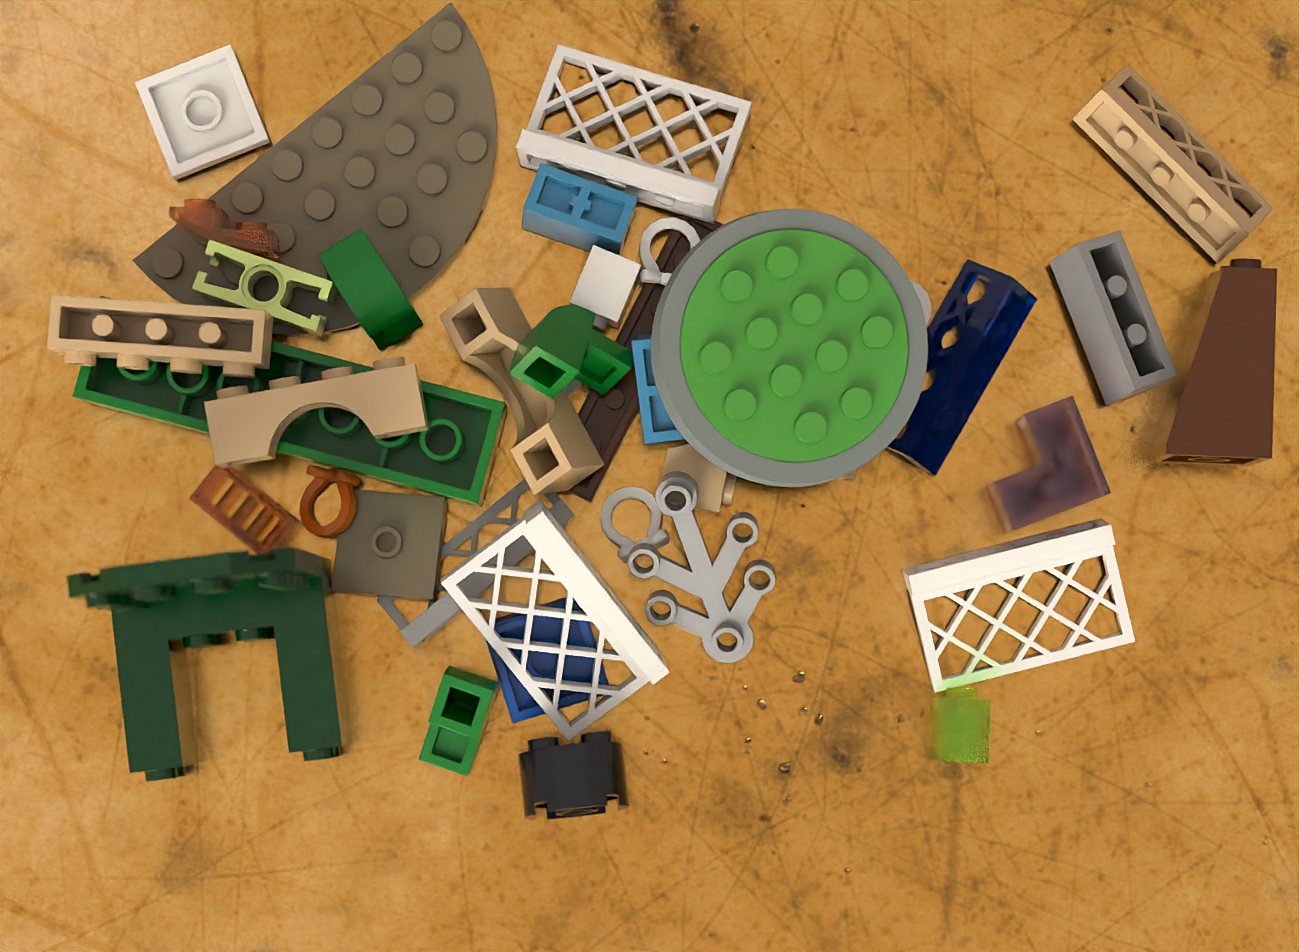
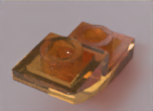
[169,199,280,259]

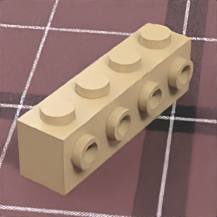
[47,295,273,378]

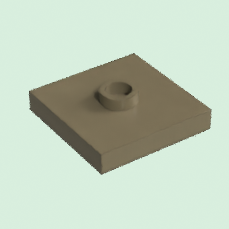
[331,489,448,602]

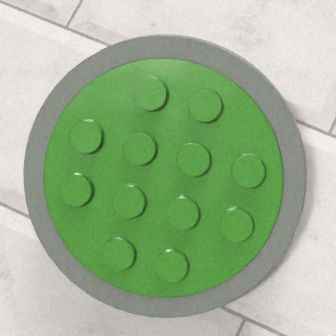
[651,209,928,487]

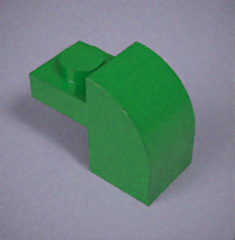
[318,227,423,350]
[509,305,634,399]
[418,665,499,777]

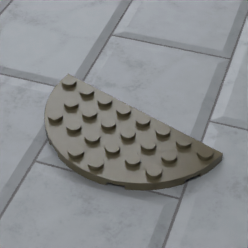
[132,2,498,337]

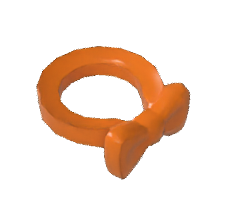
[299,465,360,538]

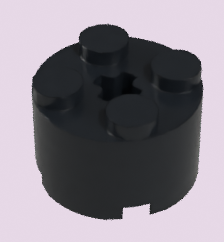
[518,731,629,820]

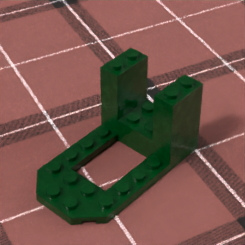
[66,547,353,782]

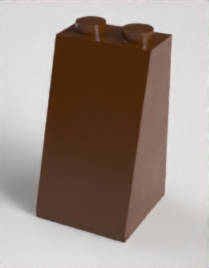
[1148,258,1277,466]

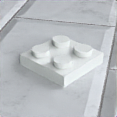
[135,45,270,180]

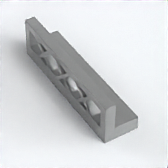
[377,479,576,648]

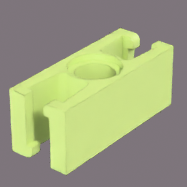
[192,239,338,337]

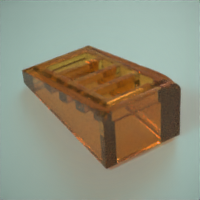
[189,465,302,554]

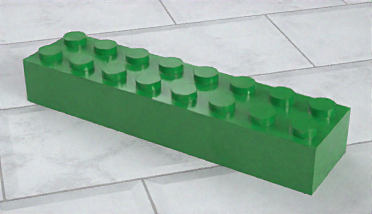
[73,296,508,507]

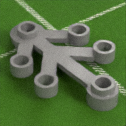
[628,471,776,663]

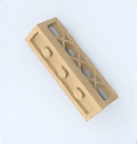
[1073,64,1274,264]

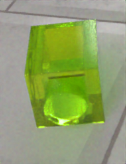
[931,687,991,763]

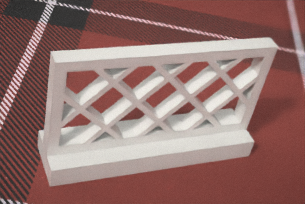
[516,44,752,224]
[441,500,670,741]
[902,518,1135,693]

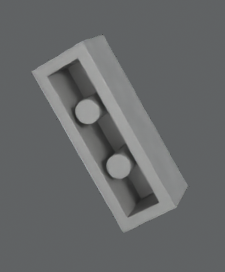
[1049,231,1178,405]

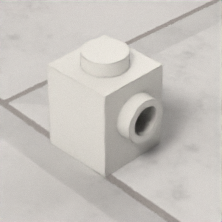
[569,245,642,331]

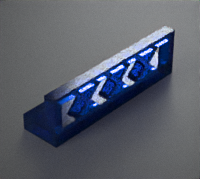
[886,259,1037,476]

